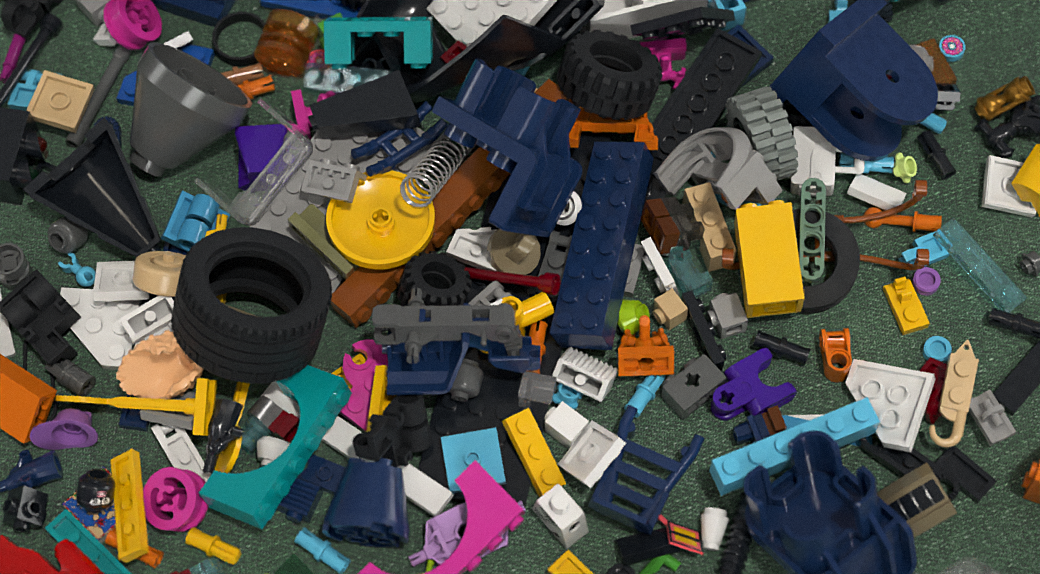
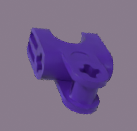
[711,348,797,421]

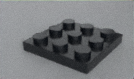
[630,7,735,40]

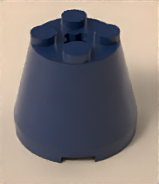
[322,458,410,548]

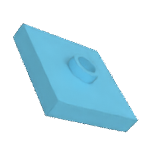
[441,428,506,493]

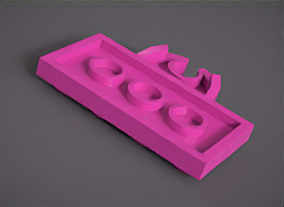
[339,339,388,432]

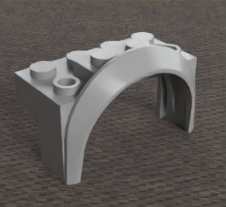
[654,127,782,210]

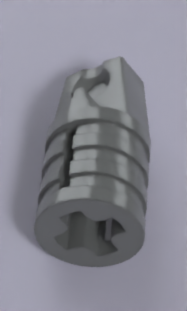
[45,358,96,397]

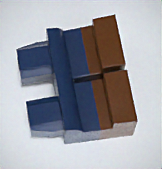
[732,405,787,445]

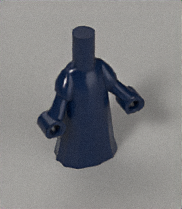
[0,450,63,493]

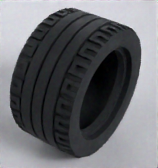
[171,227,332,384]

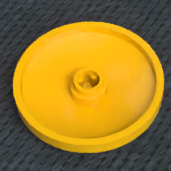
[326,170,435,269]

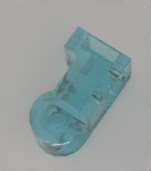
[668,246,713,298]

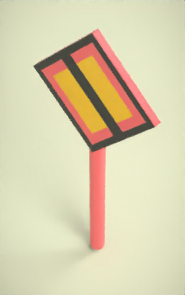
[658,514,704,555]

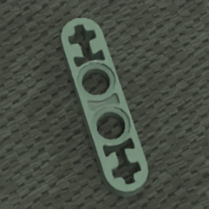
[799,178,826,283]

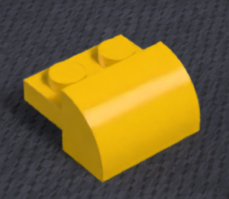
[1011,144,1040,217]

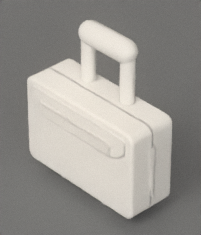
[788,126,865,196]

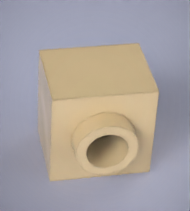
[653,288,688,330]

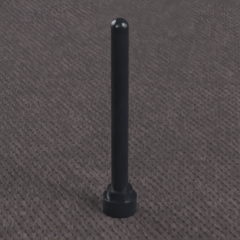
[0,13,63,107]

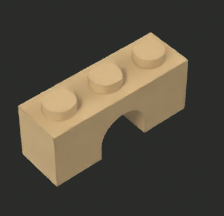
[682,182,737,272]

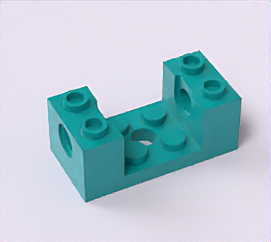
[324,17,433,69]

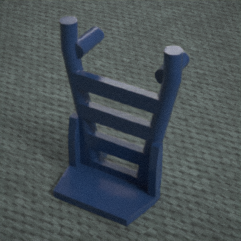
[588,405,705,535]

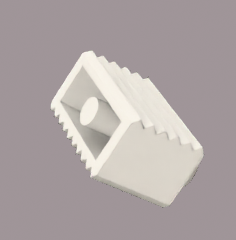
[551,347,618,402]

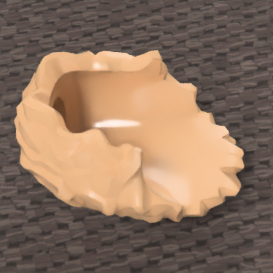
[116,330,204,400]

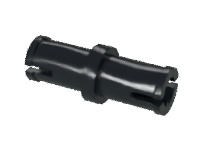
[988,308,1040,340]
[753,330,810,365]

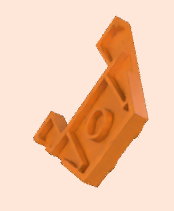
[569,107,658,150]

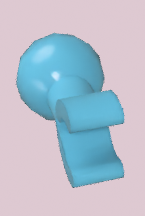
[58,252,96,287]

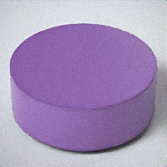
[912,267,941,296]

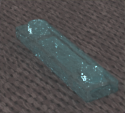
[933,218,1027,313]

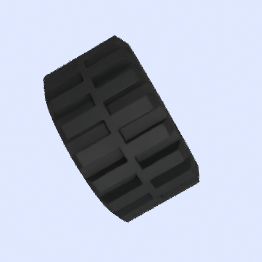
[397,251,471,306]

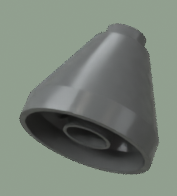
[130,42,252,177]

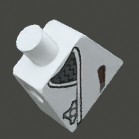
[532,484,589,549]

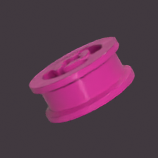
[103,0,162,50]
[143,467,208,532]

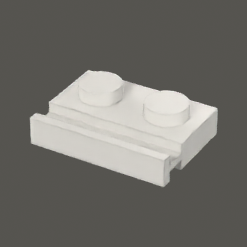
[641,237,679,295]

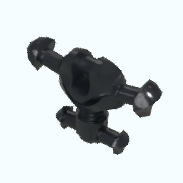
[974,91,1040,158]

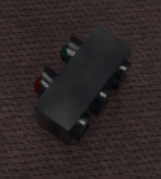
[0,107,47,205]

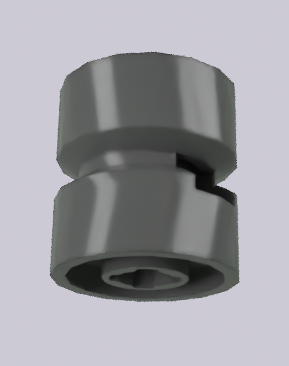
[0,243,33,290]

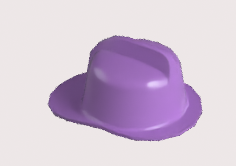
[30,408,98,450]

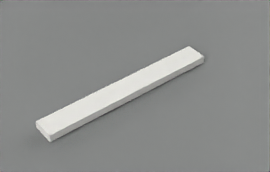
[261,381,453,517]

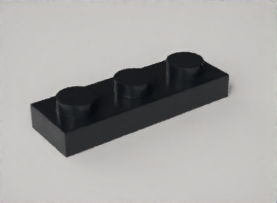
[681,290,726,372]

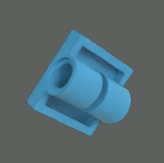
[161,191,230,252]

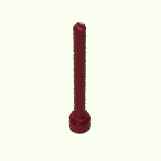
[464,267,561,295]

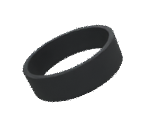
[212,11,270,67]

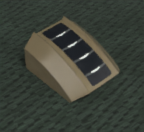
[877,463,957,538]

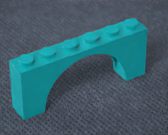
[199,365,352,529]

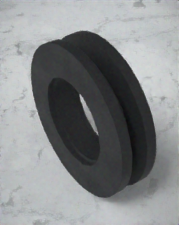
[792,209,860,314]

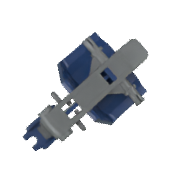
[372,288,540,395]

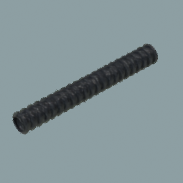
[718,492,753,574]

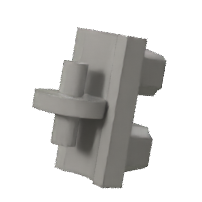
[969,390,1016,446]

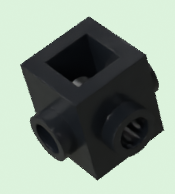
[2,486,48,533]

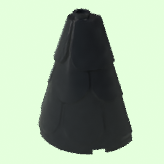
[23,118,162,257]

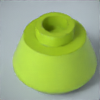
[618,299,650,335]

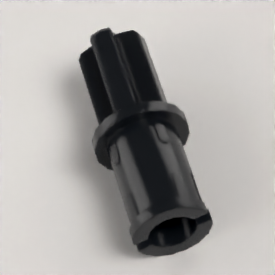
[917,130,956,180]

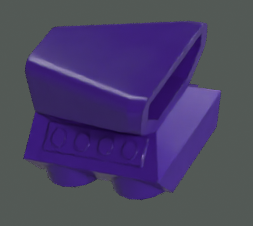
[235,124,291,192]

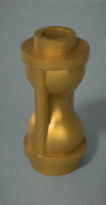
[975,76,1035,121]

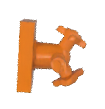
[618,315,674,376]

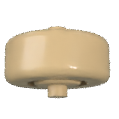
[133,251,186,297]

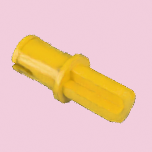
[185,527,241,564]

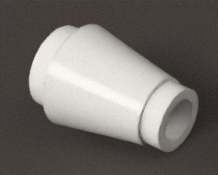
[701,508,729,551]

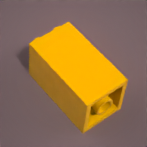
[734,200,804,318]

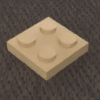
[26,70,95,133]

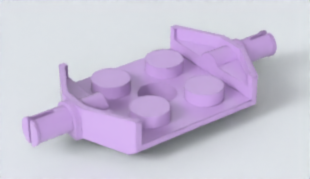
[408,500,526,567]

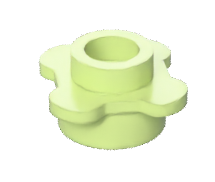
[893,153,917,183]

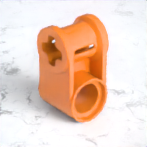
[819,328,852,383]

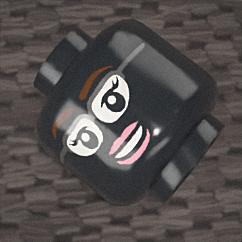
[76,469,115,513]

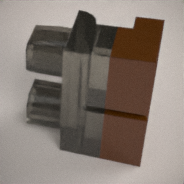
[640,197,705,255]

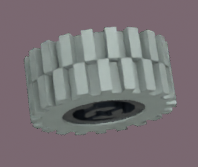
[725,86,798,181]

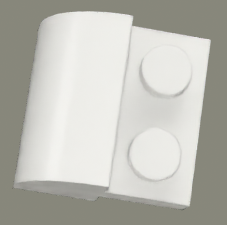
[119,296,174,346]

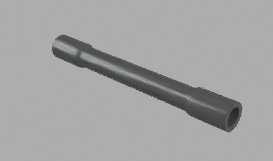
[65,44,133,149]

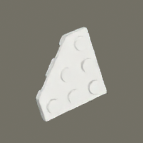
[60,287,142,370]
[845,359,935,453]

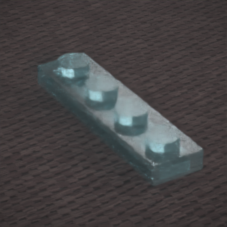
[303,62,392,93]

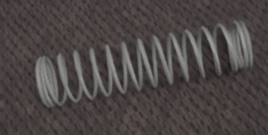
[400,129,476,208]

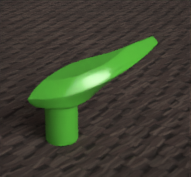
[639,554,681,574]

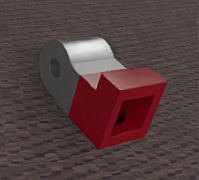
[247,395,300,443]

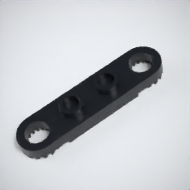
[859,433,959,502]

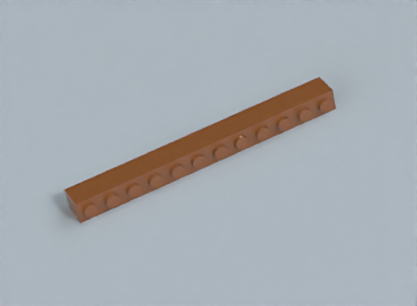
[331,79,573,328]

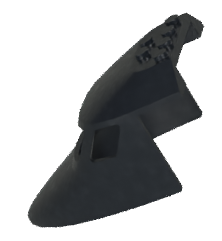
[333,0,605,104]

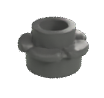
[1019,251,1040,276]

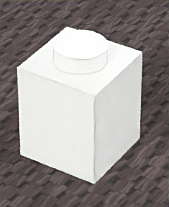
[544,401,589,449]

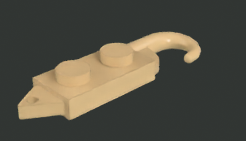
[929,340,979,448]

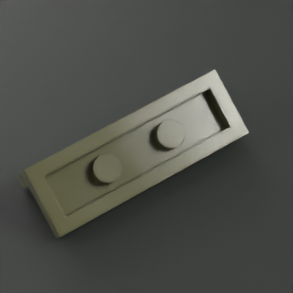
[288,204,360,280]

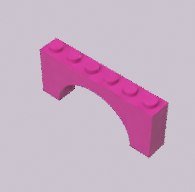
[358,460,525,574]

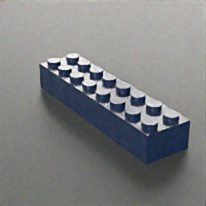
[550,142,654,350]

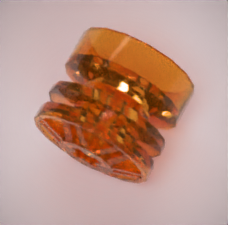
[254,9,319,76]

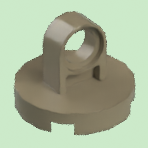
[487,228,541,275]

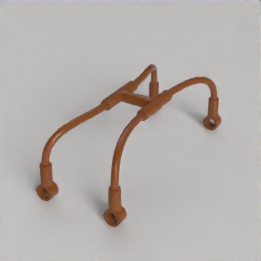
[721,180,929,270]

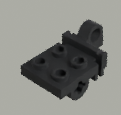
[1,0,63,39]
[0,269,81,367]
[352,395,433,467]

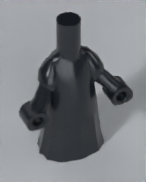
[202,399,243,474]

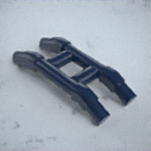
[351,101,448,177]

